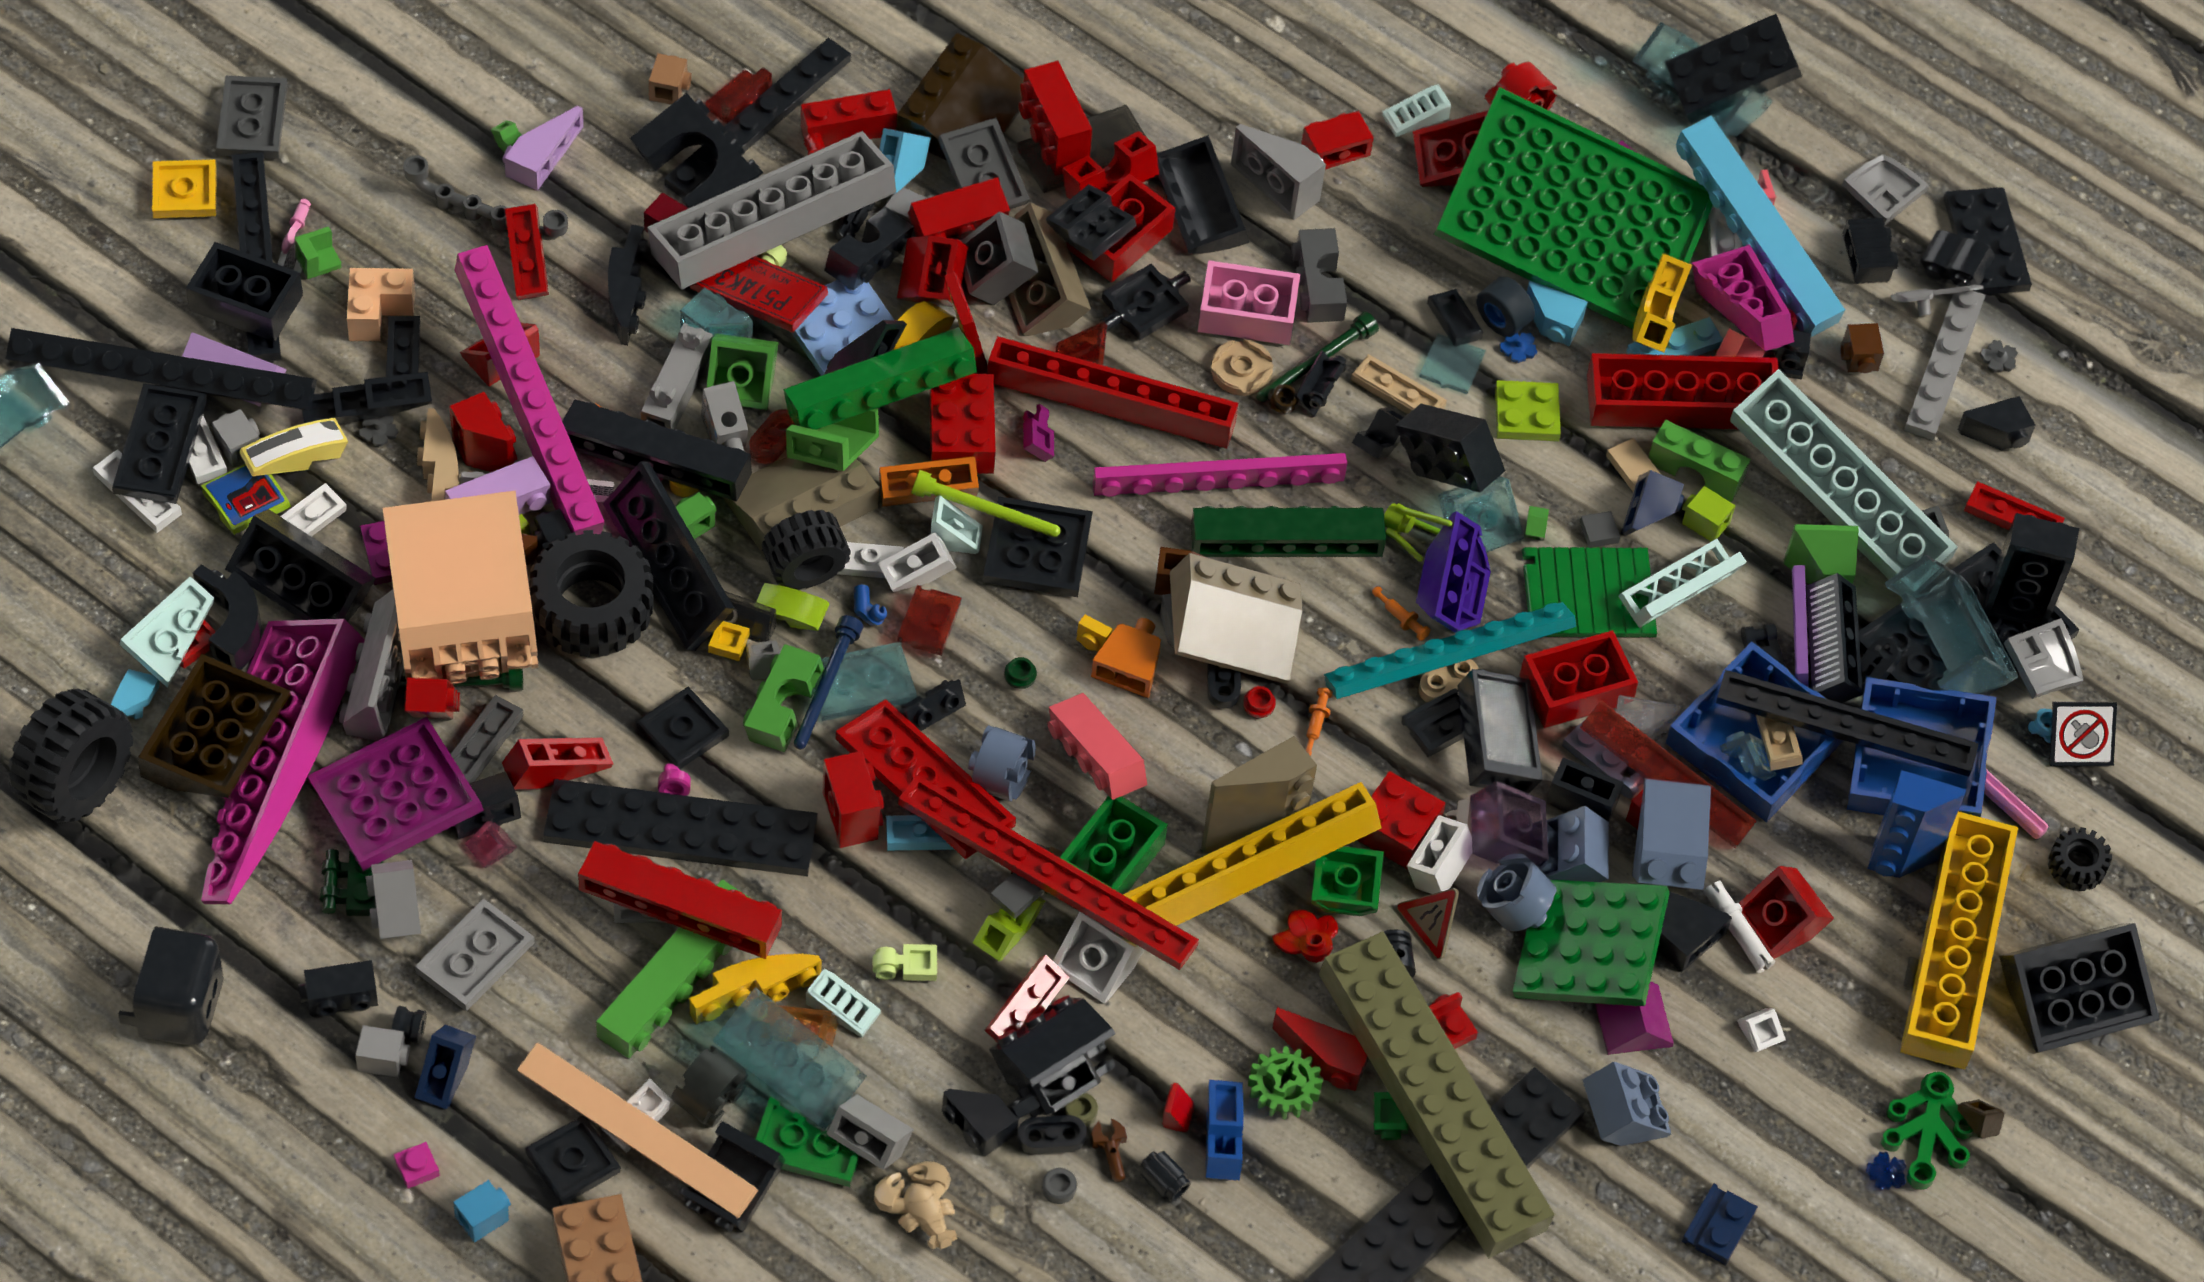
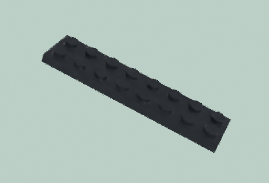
[543,779,818,876]

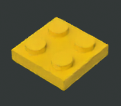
[152,159,216,218]

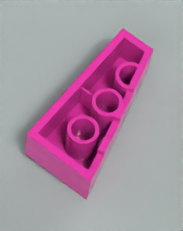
[1692,245,1794,351]

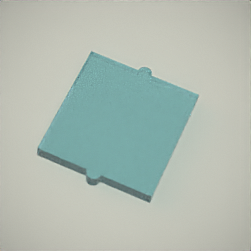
[1419,333,1486,394]

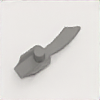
[1891,285,1983,316]

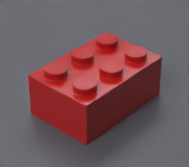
[1019,60,1092,176]
[1066,173,1175,283]
[929,374,996,474]
[1519,630,1639,728]

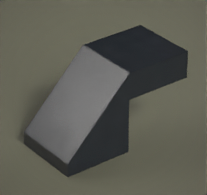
[1352,407,1405,459]

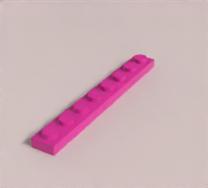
[1093,453,1347,497]

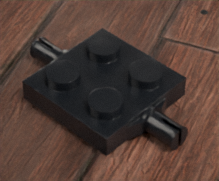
[1100,264,1191,341]

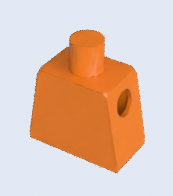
[1091,618,1161,698]

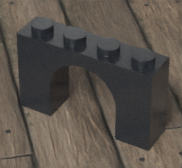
[630,93,763,208]

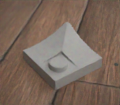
[1842,154,1929,225]
[2004,618,2084,699]

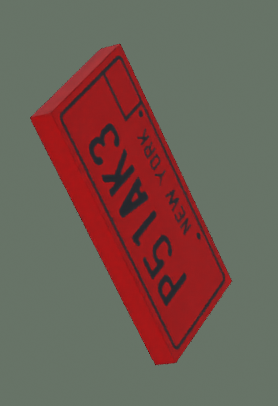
[690,256,828,333]

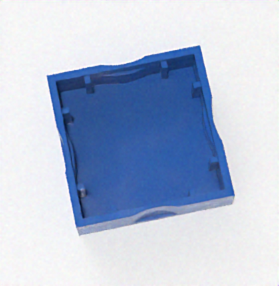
[1665,641,1844,823]
[1847,677,1997,817]

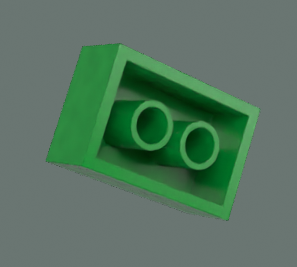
[1060,796,1168,894]

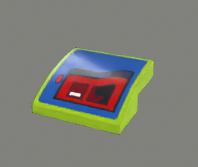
[201,464,291,535]

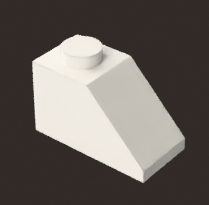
[878,532,957,592]

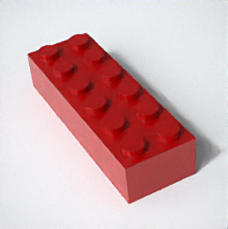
[1587,353,1778,429]

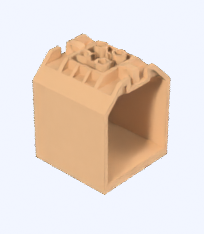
[383,491,538,684]

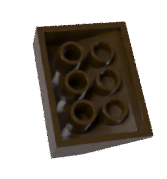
[896,33,1024,161]
[138,654,291,798]

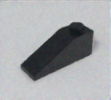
[824,320,907,375]

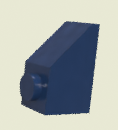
[1621,470,1684,536]
[415,1025,476,1109]

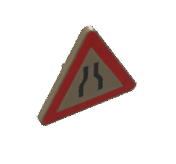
[1397,888,1459,959]

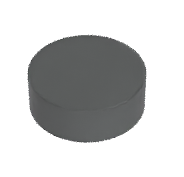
[1042,1168,1077,1204]

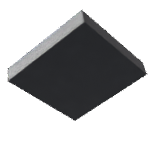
[637,686,729,769]
[525,1116,621,1206]

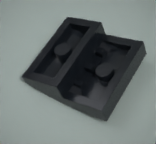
[1046,184,1136,260]

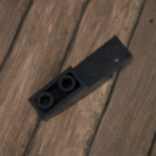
[608,224,648,346]

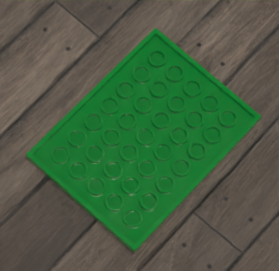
[1433,87,1713,329]

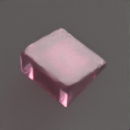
[465,821,517,868]

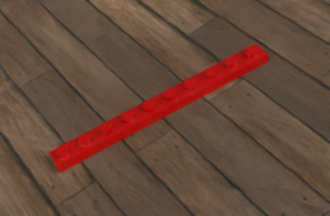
[898,774,1199,970]

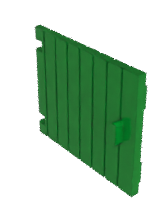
[1522,547,1657,637]

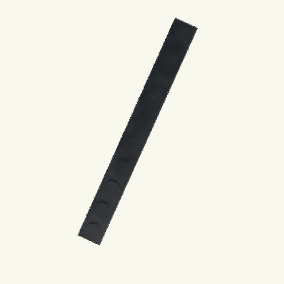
[5,328,317,411]

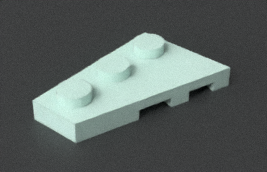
[120,577,214,688]

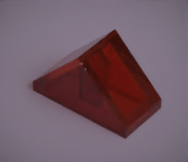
[1056,322,1107,365]

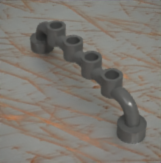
[403,155,568,240]

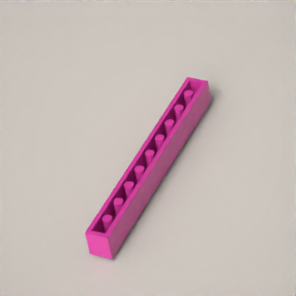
[455,245,605,535]

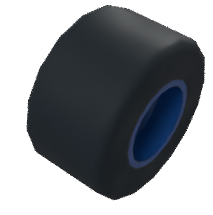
[1476,277,1535,337]

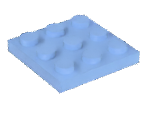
[791,280,894,376]

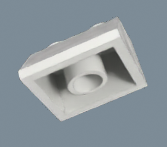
[1053,912,1144,1003]

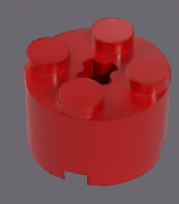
[1484,62,1557,110]

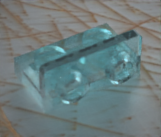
[1719,731,1777,781]

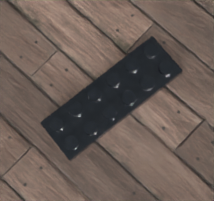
[602,461,735,651]

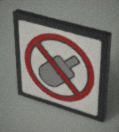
[2049,702,2117,766]

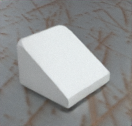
[1737,1008,1786,1052]

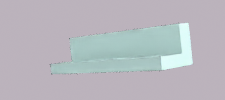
[1618,539,1747,628]

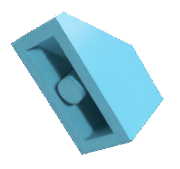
[879,128,930,193]
[1527,281,1588,346]

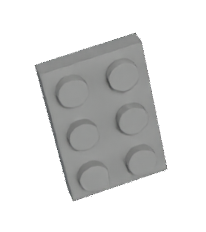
[415,898,535,1011]

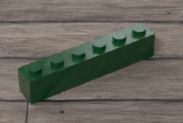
[1191,506,1386,557]

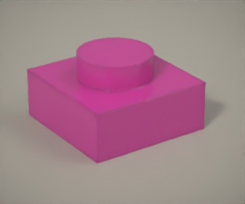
[394,1142,440,1189]

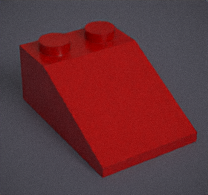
[1413,110,1488,187]

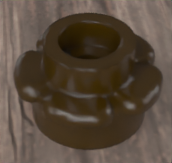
[1268,384,1298,414]

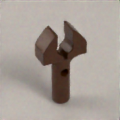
[1091,1119,1127,1182]

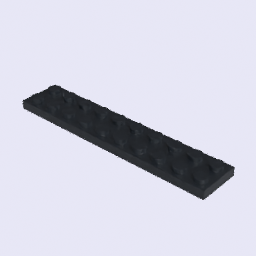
[1304,1067,1585,1282]

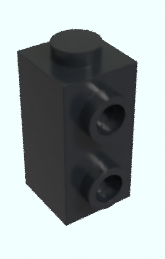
[299,960,378,1016]

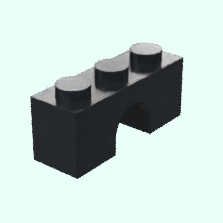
[824,207,914,290]

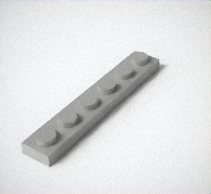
[1904,285,1986,441]

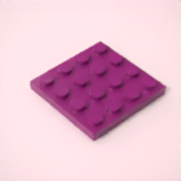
[307,717,484,871]

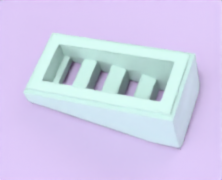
[1382,84,1451,137]
[806,969,881,1038]

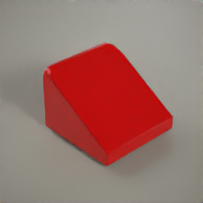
[1162,1083,1194,1133]

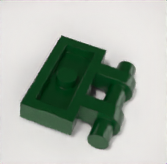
[320,849,384,916]

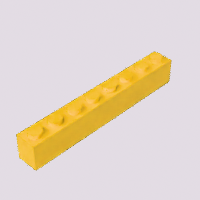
[1123,782,1382,926]

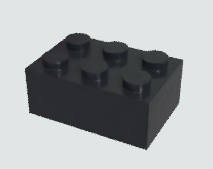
[185,242,303,342]
[1396,403,1506,493]

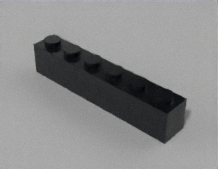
[562,399,752,502]

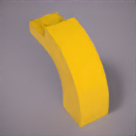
[1632,254,1692,353]
[893,301,956,350]

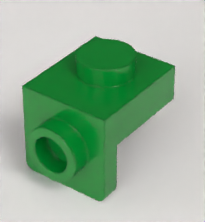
[1374,1092,1408,1140]

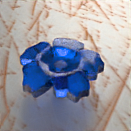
[1865,1152,1907,1190]

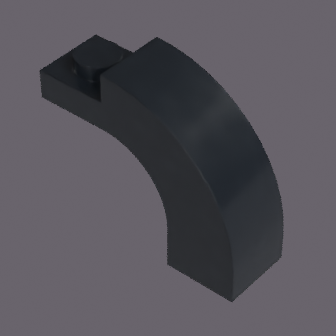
[193,564,262,670]

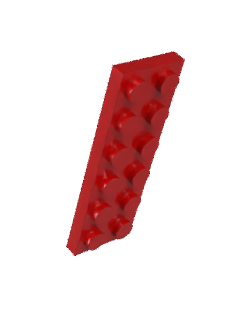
[835,699,1016,860]

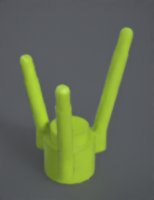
[1384,503,1453,562]

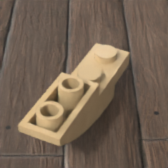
[417,408,460,502]

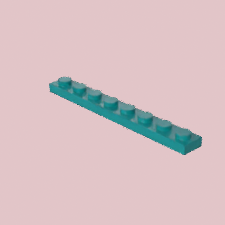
[1324,602,1576,699]

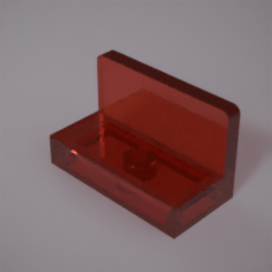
[705,67,772,124]

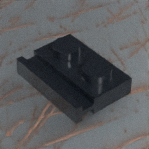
[1401,688,1464,757]

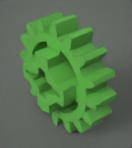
[1248,1046,1323,1119]

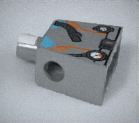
[701,381,748,452]

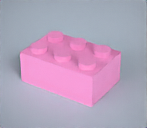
[1198,260,1300,345]

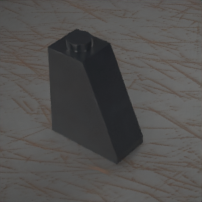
[1657,891,1732,972]

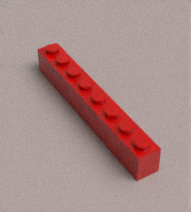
[987,336,1239,449]

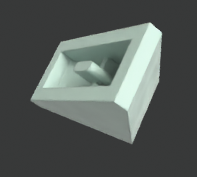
[931,495,983,554]

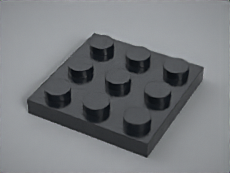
[983,496,1093,597]

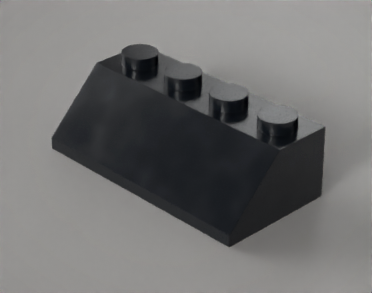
[225,509,376,622]

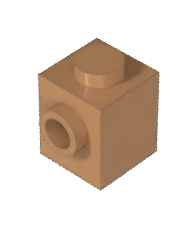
[649,53,692,105]

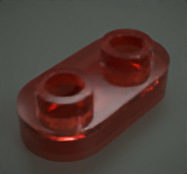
[749,409,795,464]

